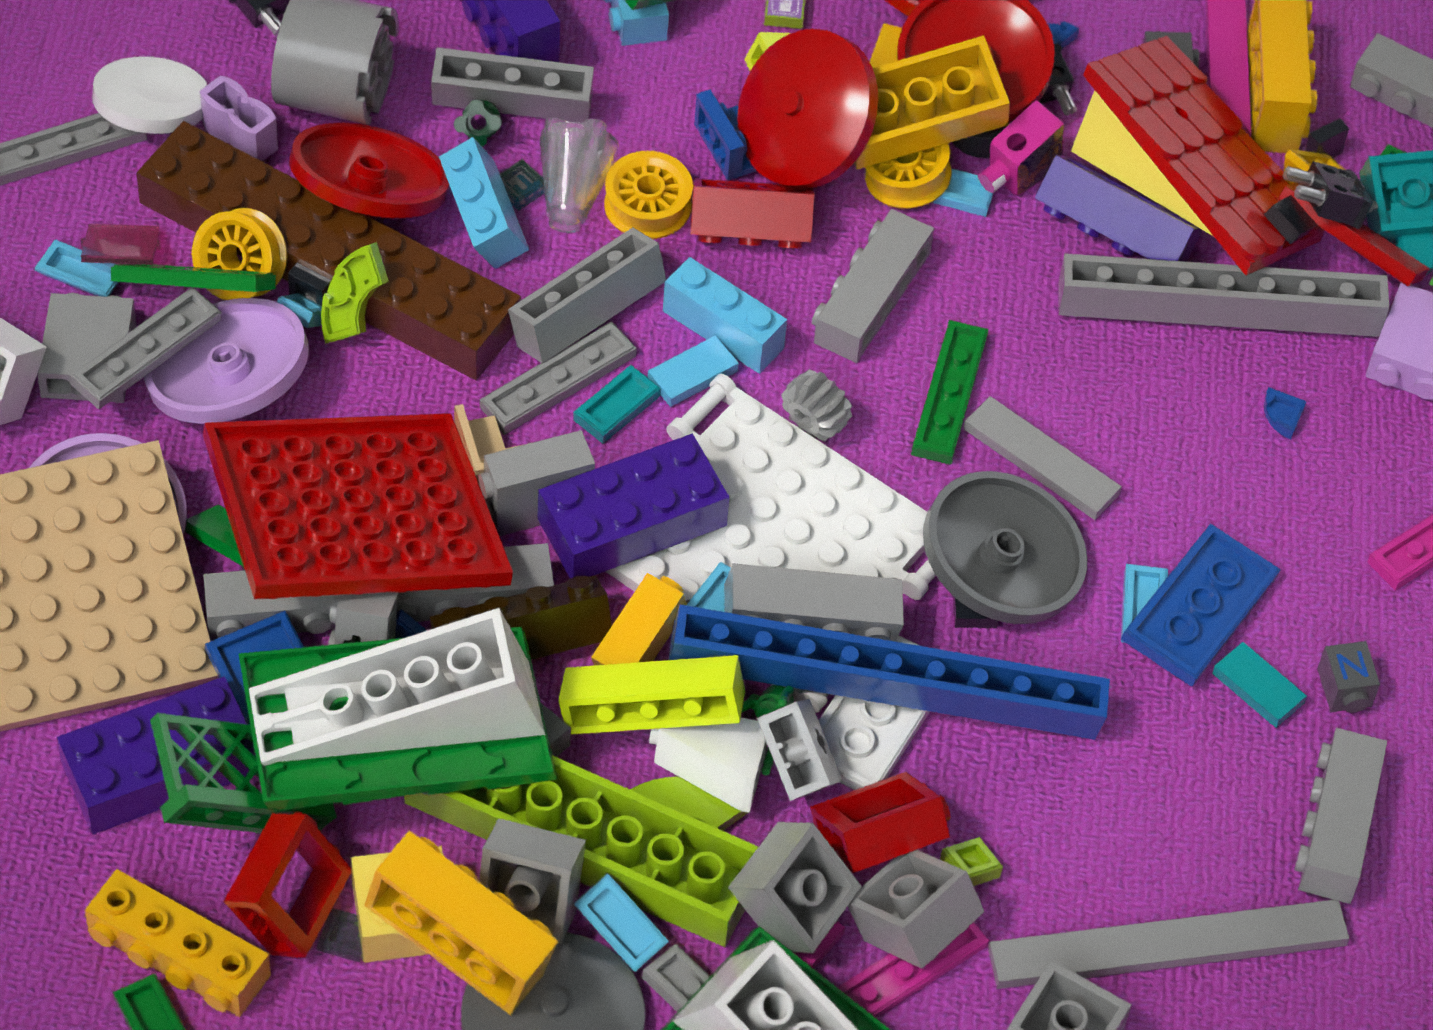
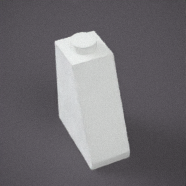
[649,718,767,813]

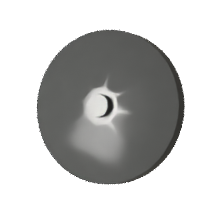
[923,471,1087,624]
[461,932,645,1030]

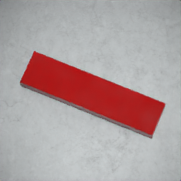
[1279,183,1430,286]

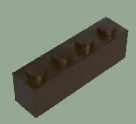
[429,575,612,660]

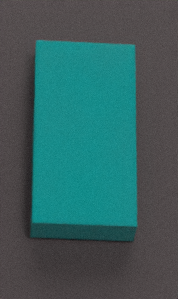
[573,365,661,444]
[1212,642,1307,728]

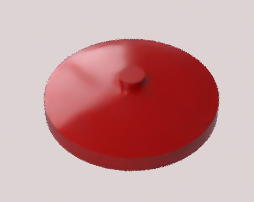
[897,0,1055,123]
[737,29,878,189]
[289,123,449,218]

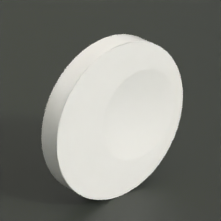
[92,57,207,134]

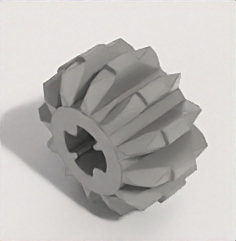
[781,369,852,441]

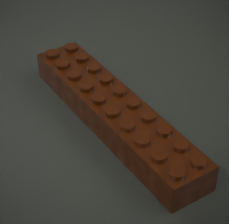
[136,121,521,381]

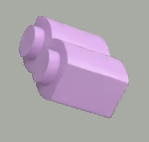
[200,76,278,161]

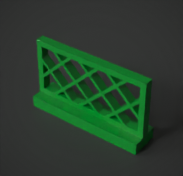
[150,713,337,833]

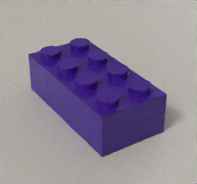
[460,0,560,62]
[537,433,730,579]
[57,676,256,835]

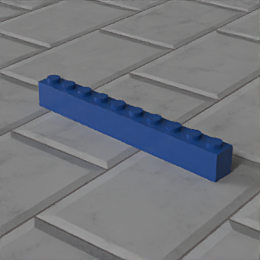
[668,604,1110,740]

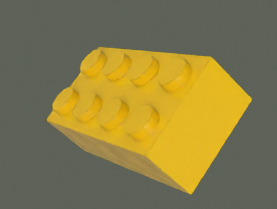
[1247,0,1317,153]
[854,36,1010,170]
[364,831,558,1015]

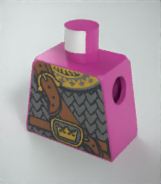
[978,100,1064,195]

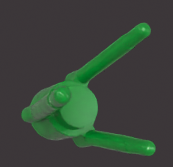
[742,685,794,776]

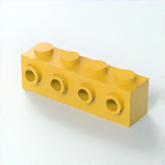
[85,869,271,1017]

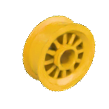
[865,143,952,208]
[604,151,693,239]
[192,208,287,300]

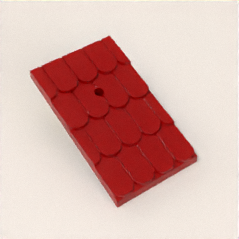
[1071,35,1325,276]

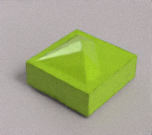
[940,837,1003,886]

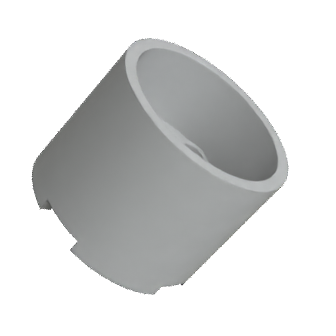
[271,0,398,125]

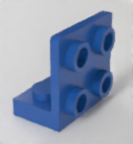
[694,89,757,181]

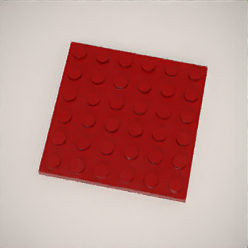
[203,413,513,599]

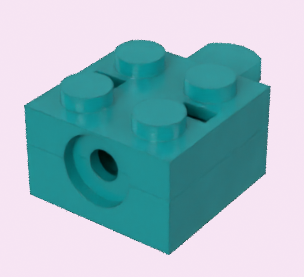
[1359,150,1433,276]

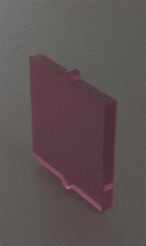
[81,224,161,265]

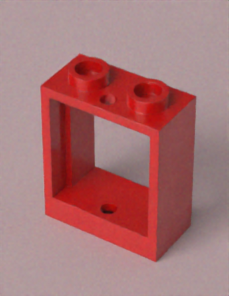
[810,772,951,873]
[223,812,352,958]

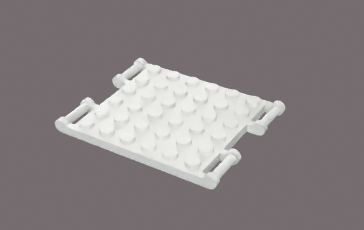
[605,374,936,713]

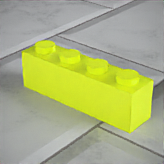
[558,655,745,734]

